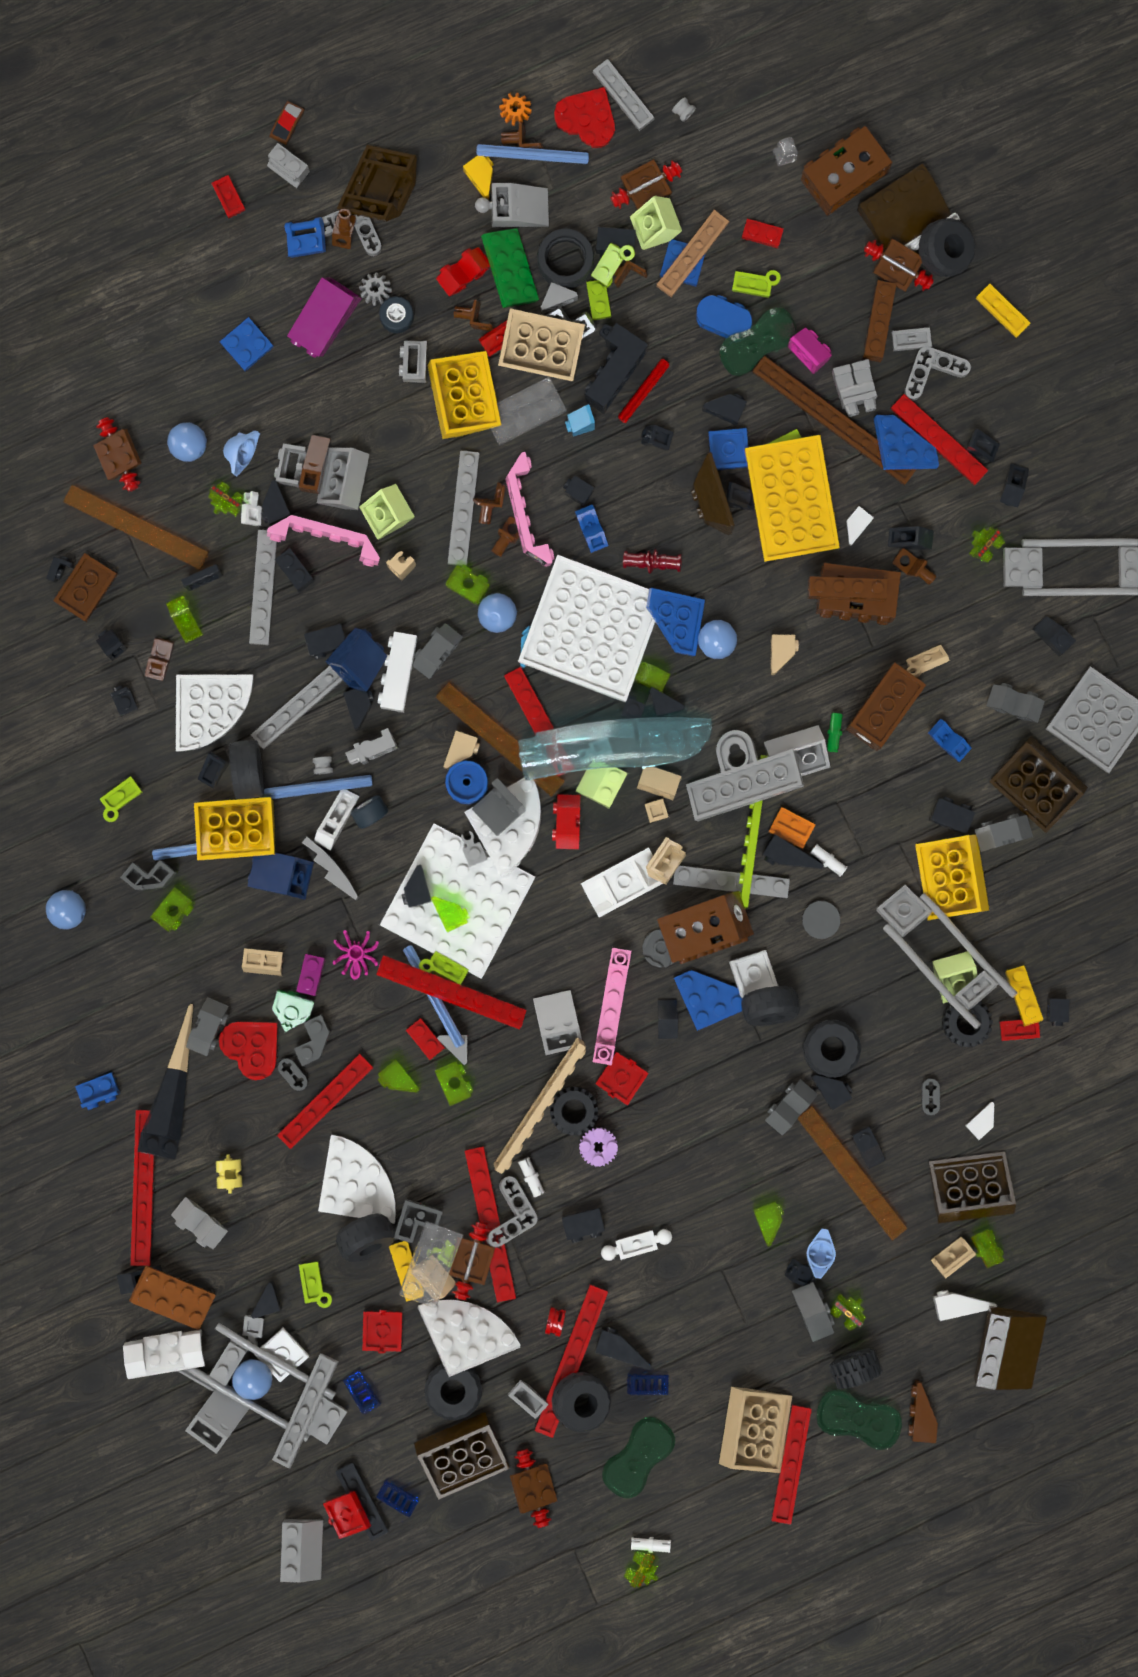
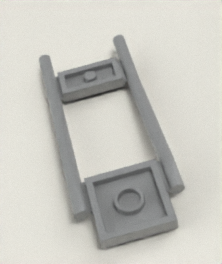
[1003,538,1138,596]
[877,885,1018,1029]
[189,1323,348,1445]

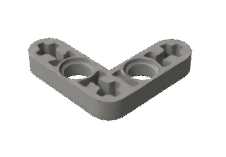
[314,211,382,256]
[904,347,971,401]
[486,1176,537,1248]

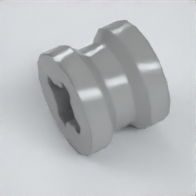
[672,97,696,122]
[313,757,333,774]

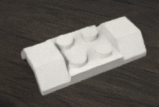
[581,848,663,917]
[123,1329,205,1379]

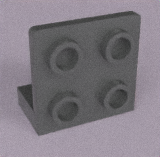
[472,778,526,836]

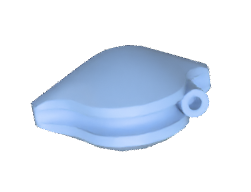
[223,431,260,477]
[807,1229,836,1279]

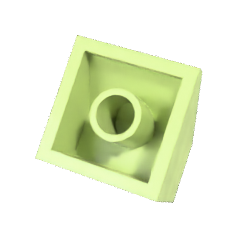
[630,196,682,250]
[359,484,415,539]
[576,757,627,809]
[932,951,977,1003]

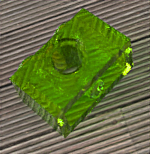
[445,565,490,606]
[150,887,194,932]
[435,1061,473,1106]

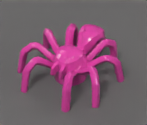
[333,930,379,980]

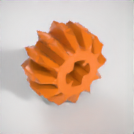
[499,92,532,126]

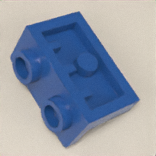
[75,1072,120,1110]

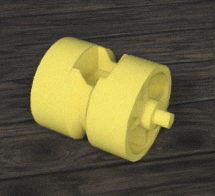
[216,1154,243,1193]

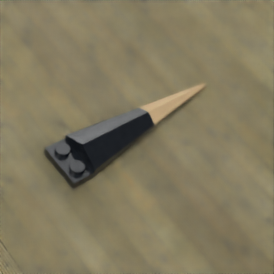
[137,1004,193,1160]

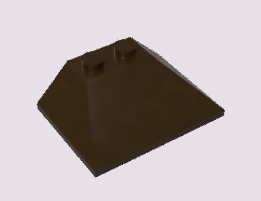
[337,145,417,222]
[691,452,735,535]

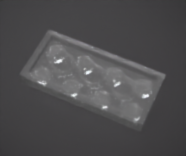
[490,377,567,446]
[399,1221,463,1308]

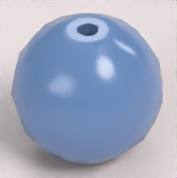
[167,422,207,462]
[478,593,517,633]
[698,620,737,659]
[46,890,86,929]
[232,1359,272,1400]

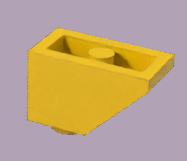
[463,156,494,199]

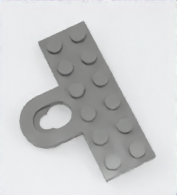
[686,730,804,822]

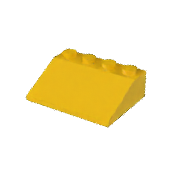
[427,351,501,439]
[194,797,275,860]
[916,835,989,920]

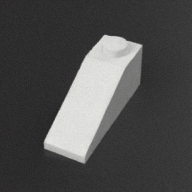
[314,790,359,850]
[933,1290,997,1321]

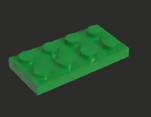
[481,228,539,308]

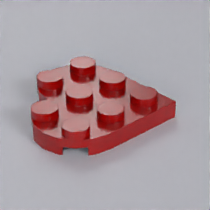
[554,87,615,148]
[219,1022,278,1080]

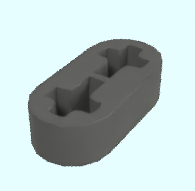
[278,1059,308,1091]
[921,1079,940,1115]

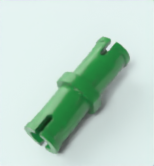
[827,713,843,753]

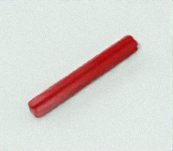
[618,359,670,423]

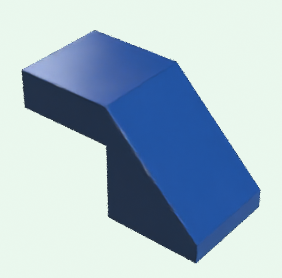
[575,505,608,553]
[928,719,972,762]

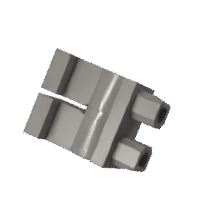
[832,359,877,417]
[346,728,399,765]

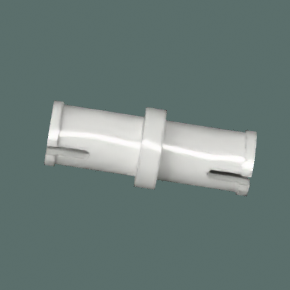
[810,844,848,877]
[518,1157,545,1197]
[631,1537,671,1553]

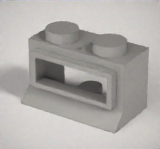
[267,143,310,188]
[399,341,428,383]
[274,443,308,488]

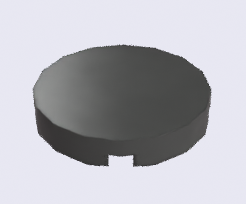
[802,901,840,939]
[642,930,673,968]

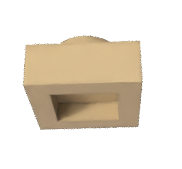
[645,799,668,823]

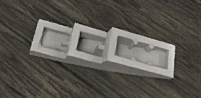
[302,837,359,900]

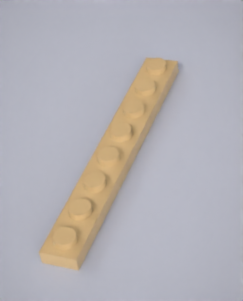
[494,1038,586,1174]

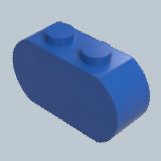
[696,295,752,342]

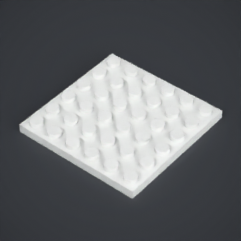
[518,555,655,702]
[380,824,535,979]

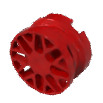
[545,1307,566,1337]

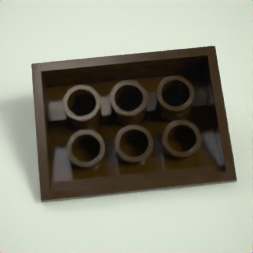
[857,164,952,250]
[989,736,1088,833]
[929,1152,1016,1223]
[974,1306,1047,1390]
[414,1412,510,1499]

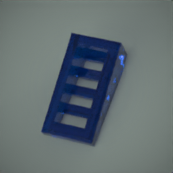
[343,1370,381,1415]
[627,1374,669,1395]
[376,1480,419,1518]

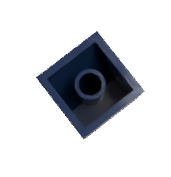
[325,628,387,692]
[247,853,314,900]

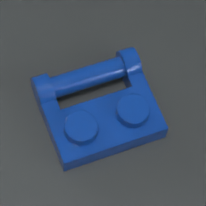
[285,217,326,258]

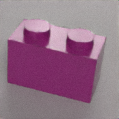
[296,954,326,996]

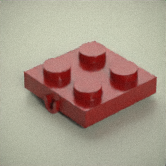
[596,1052,649,1106]
[362,1310,403,1353]
[323,1491,371,1539]

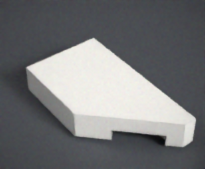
[846,506,873,546]
[965,1102,994,1140]

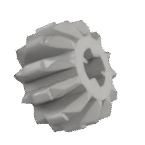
[359,273,392,306]

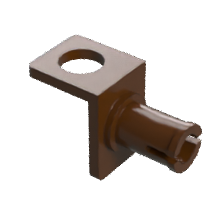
[501,122,544,149]
[332,209,356,249]
[614,261,648,288]
[454,300,494,331]
[473,482,505,524]
[491,517,519,557]
[892,548,936,585]

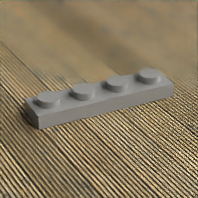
[593,59,654,131]

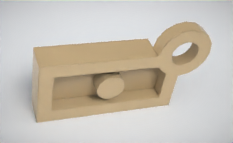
[906,645,949,678]

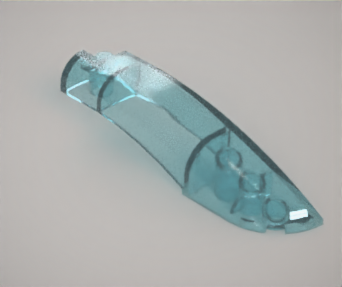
[518,717,712,781]

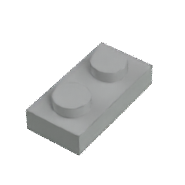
[891,327,932,351]

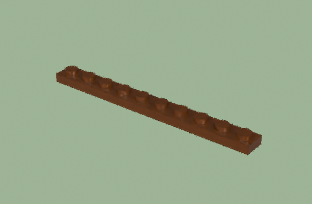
[753,356,917,486]

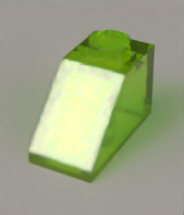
[166,595,203,643]
[634,661,671,692]
[431,896,470,933]
[377,1060,420,1093]
[753,1201,784,1247]

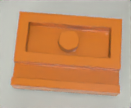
[768,807,816,849]

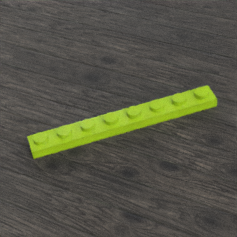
[739,755,769,909]

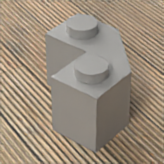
[171,1197,228,1249]

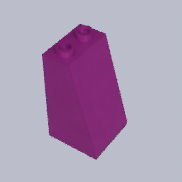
[287,277,362,358]

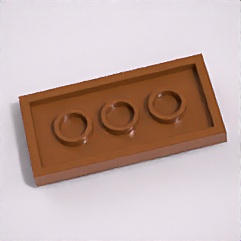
[129,1265,216,1330]

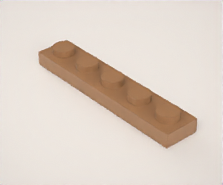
[656,210,729,298]

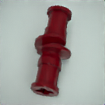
[623,549,682,574]

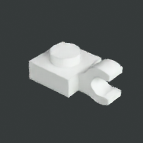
[241,491,262,526]

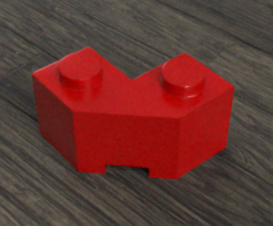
[436,247,490,297]
[552,794,580,849]

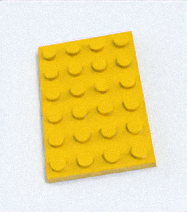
[744,435,840,562]

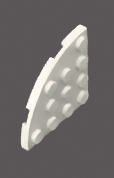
[176,675,254,752]
[465,774,541,877]
[318,1134,396,1224]
[418,1300,520,1377]

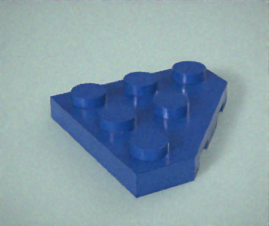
[874,415,939,470]
[646,588,705,656]
[674,970,743,1031]

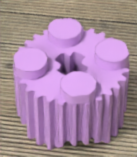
[579,1127,618,1167]

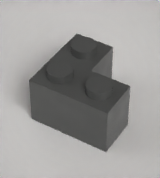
[394,1199,443,1243]
[792,1282,835,1342]

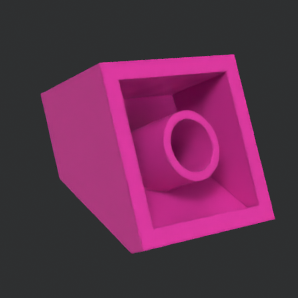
[788,328,832,374]

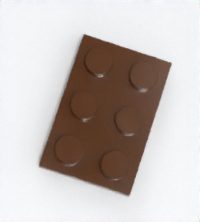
[53,553,118,622]

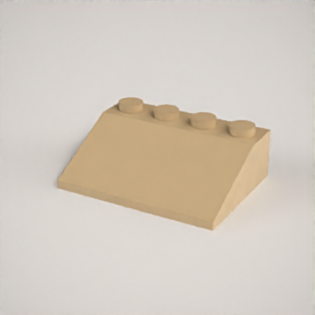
[498,309,585,382]
[719,1387,792,1473]

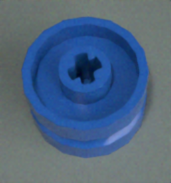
[445,761,488,805]

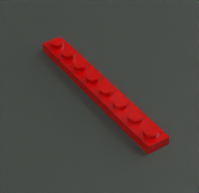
[376,955,526,1029]
[131,1110,155,1266]
[465,1146,516,1303]
[535,1284,608,1438]

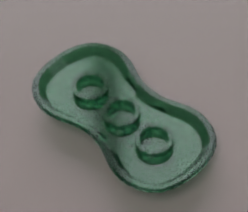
[720,307,796,376]
[816,1390,902,1450]
[602,1417,675,1498]

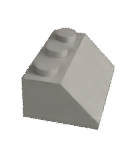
[317,448,369,510]
[764,725,830,776]
[280,1519,323,1582]

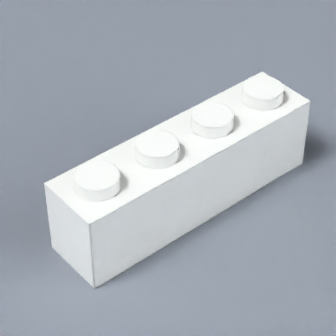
[378,632,418,713]

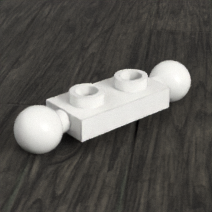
[601,1229,672,1261]

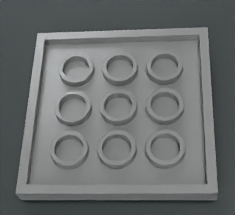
[1046,666,1138,773]

